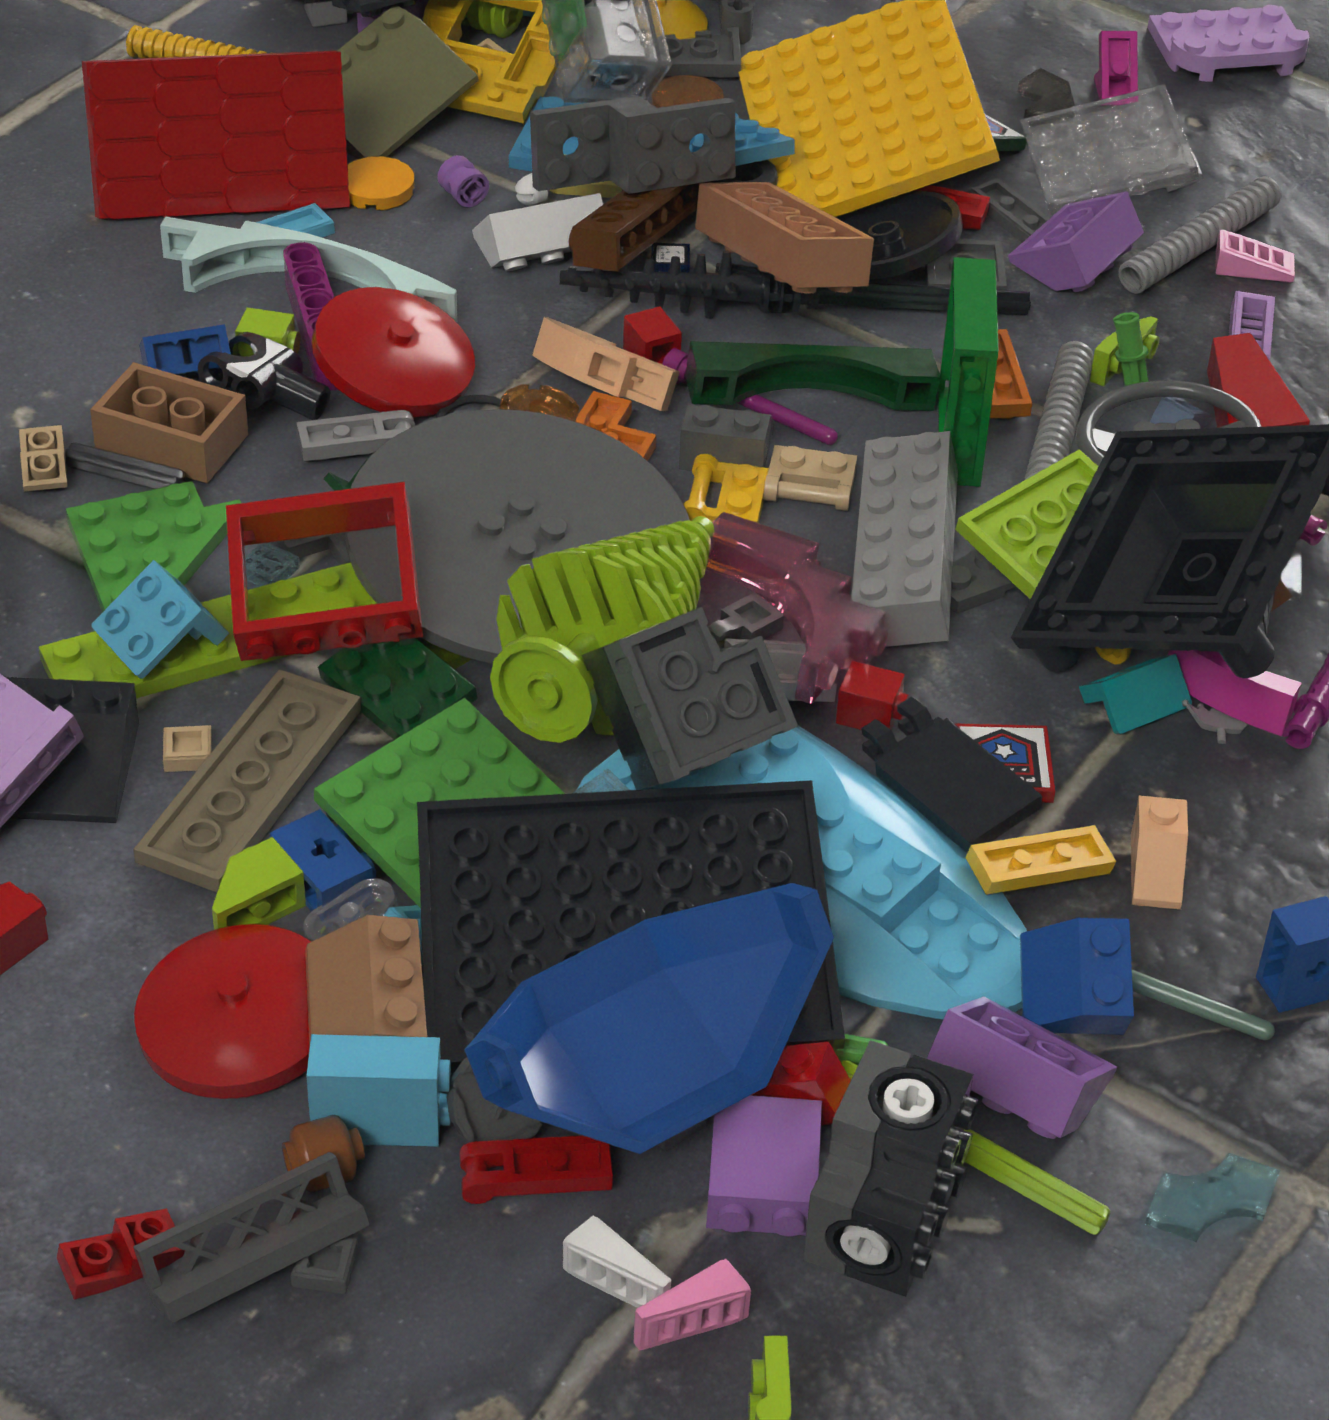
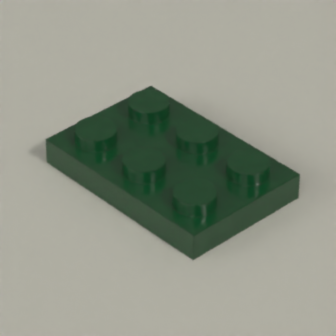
[318,638,478,740]

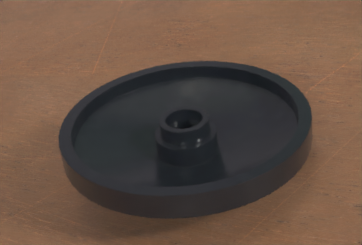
[835,191,963,280]

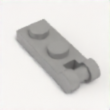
[296,410,415,461]

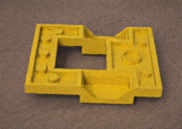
[423,0,561,124]

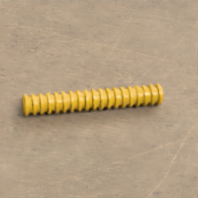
[126,25,267,59]

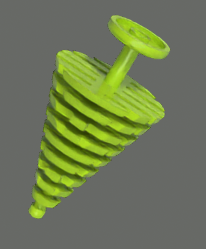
[490,516,715,743]

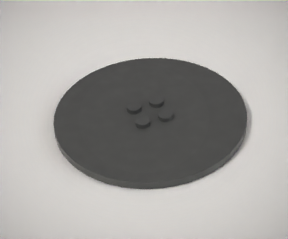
[344,409,690,664]

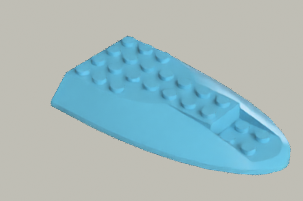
[575,726,1027,1019]

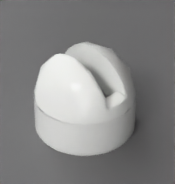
[515,173,548,206]

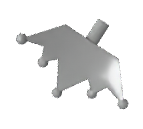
[1182,700,1249,744]

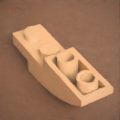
[532,317,680,411]

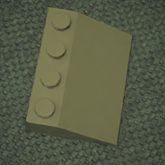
[337,4,479,159]

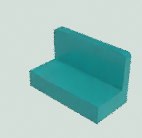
[1079,654,1192,734]

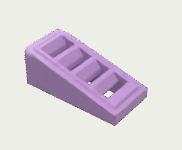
[1229,291,1275,360]

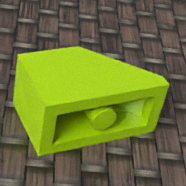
[212,837,306,930]

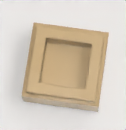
[163,725,212,772]

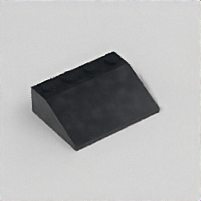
[6,677,139,823]

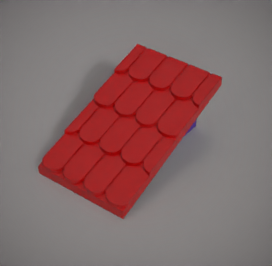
[82,51,350,219]

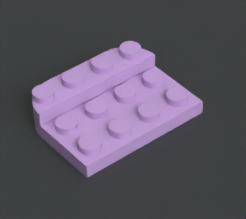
[1147,5,1309,82]

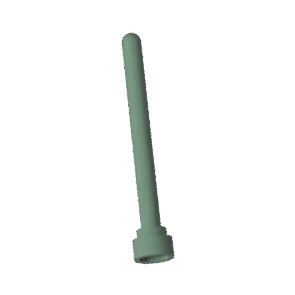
[1132,970,1275,1040]

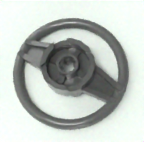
[1076,380,1262,467]

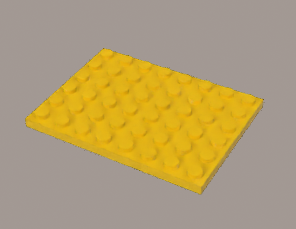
[738,0,1000,217]

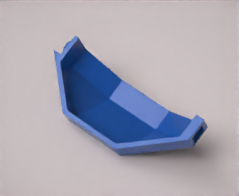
[464,883,834,1154]

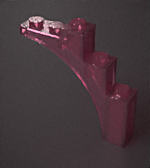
[706,512,888,704]

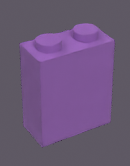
[706,1095,822,1237]

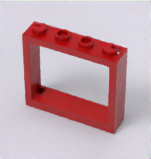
[226,481,423,661]

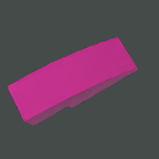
[1168,650,1302,736]

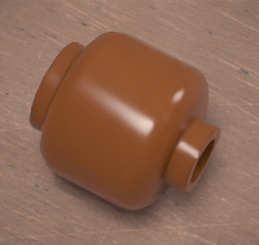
[282,1115,365,1192]

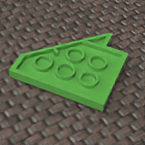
[66,481,241,612]

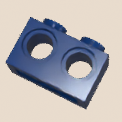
[139,324,231,379]

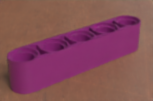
[283,242,338,390]

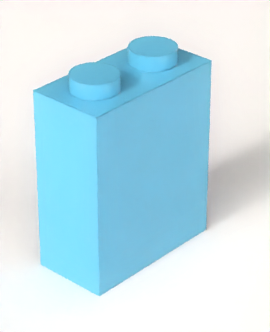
[306,1034,451,1147]

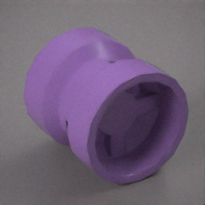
[438,155,489,207]

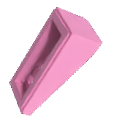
[1215,230,1295,283]
[633,1259,751,1351]

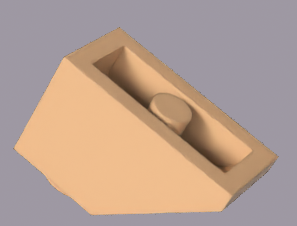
[1131,795,1188,910]

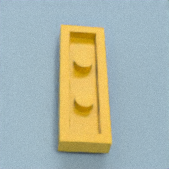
[965,825,1117,895]

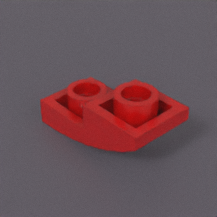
[57,1208,185,1300]

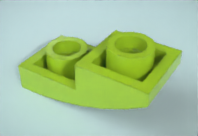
[1090,316,1160,387]

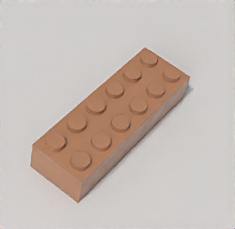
[695,182,874,293]

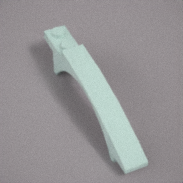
[160,217,457,322]

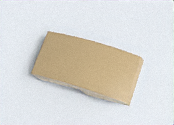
[19,425,68,492]

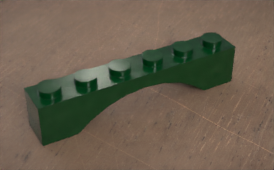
[685,341,941,411]

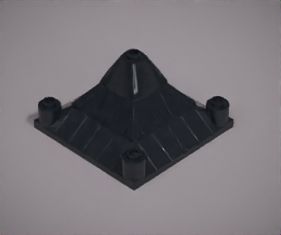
[1011,424,1329,678]

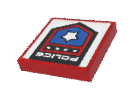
[955,723,1055,803]

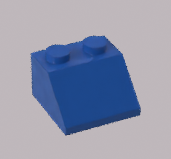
[1020,917,1134,1035]

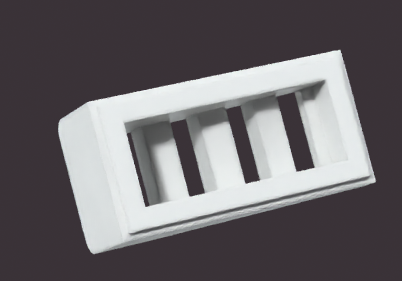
[563,1215,671,1308]

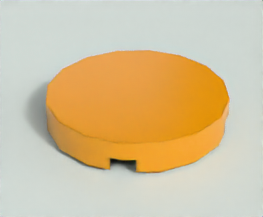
[348,156,415,210]

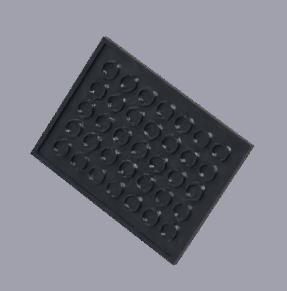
[417,780,845,1073]

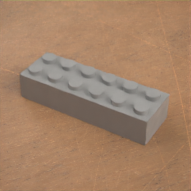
[850,431,958,649]

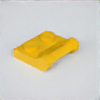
[683,454,769,535]

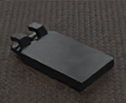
[862,696,1042,853]

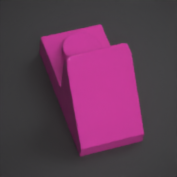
[1094,31,1138,105]

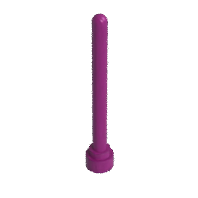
[662,348,838,445]

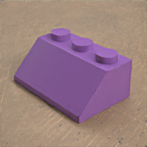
[1008,191,1144,292]
[927,996,1117,1139]

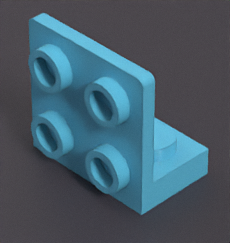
[92,560,229,679]

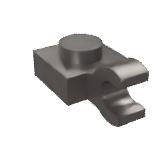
[708,593,784,650]

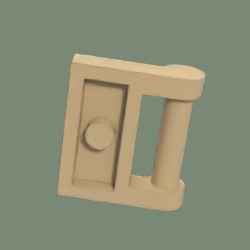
[763,445,857,511]

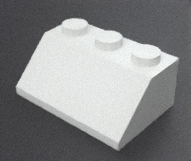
[472,193,603,271]

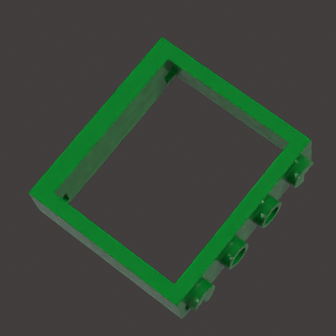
[938,257,999,487]

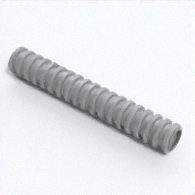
[1119,176,1281,294]
[1025,341,1094,480]

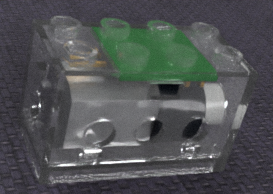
[542,0,672,103]

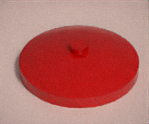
[312,287,475,417]
[134,924,312,1099]

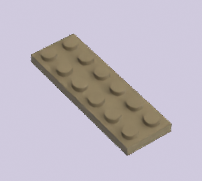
[133,669,361,892]

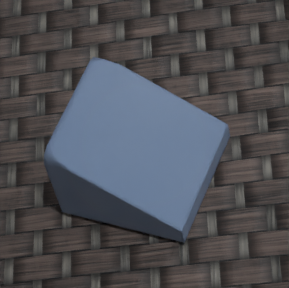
[1150,397,1212,429]

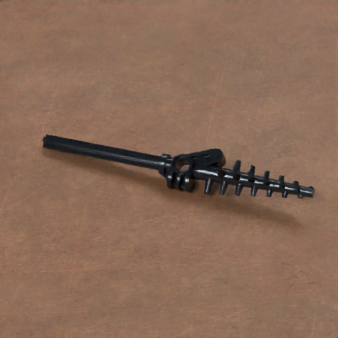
[559,251,1031,319]

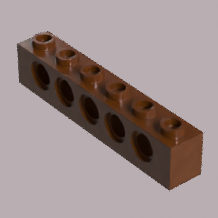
[569,182,709,271]

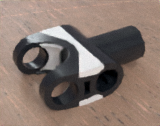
[198,332,331,420]

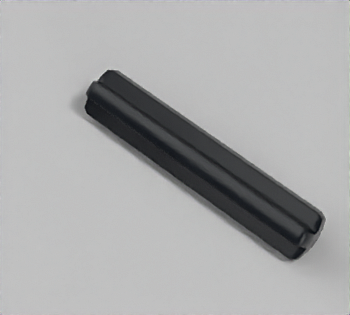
[65,442,186,489]

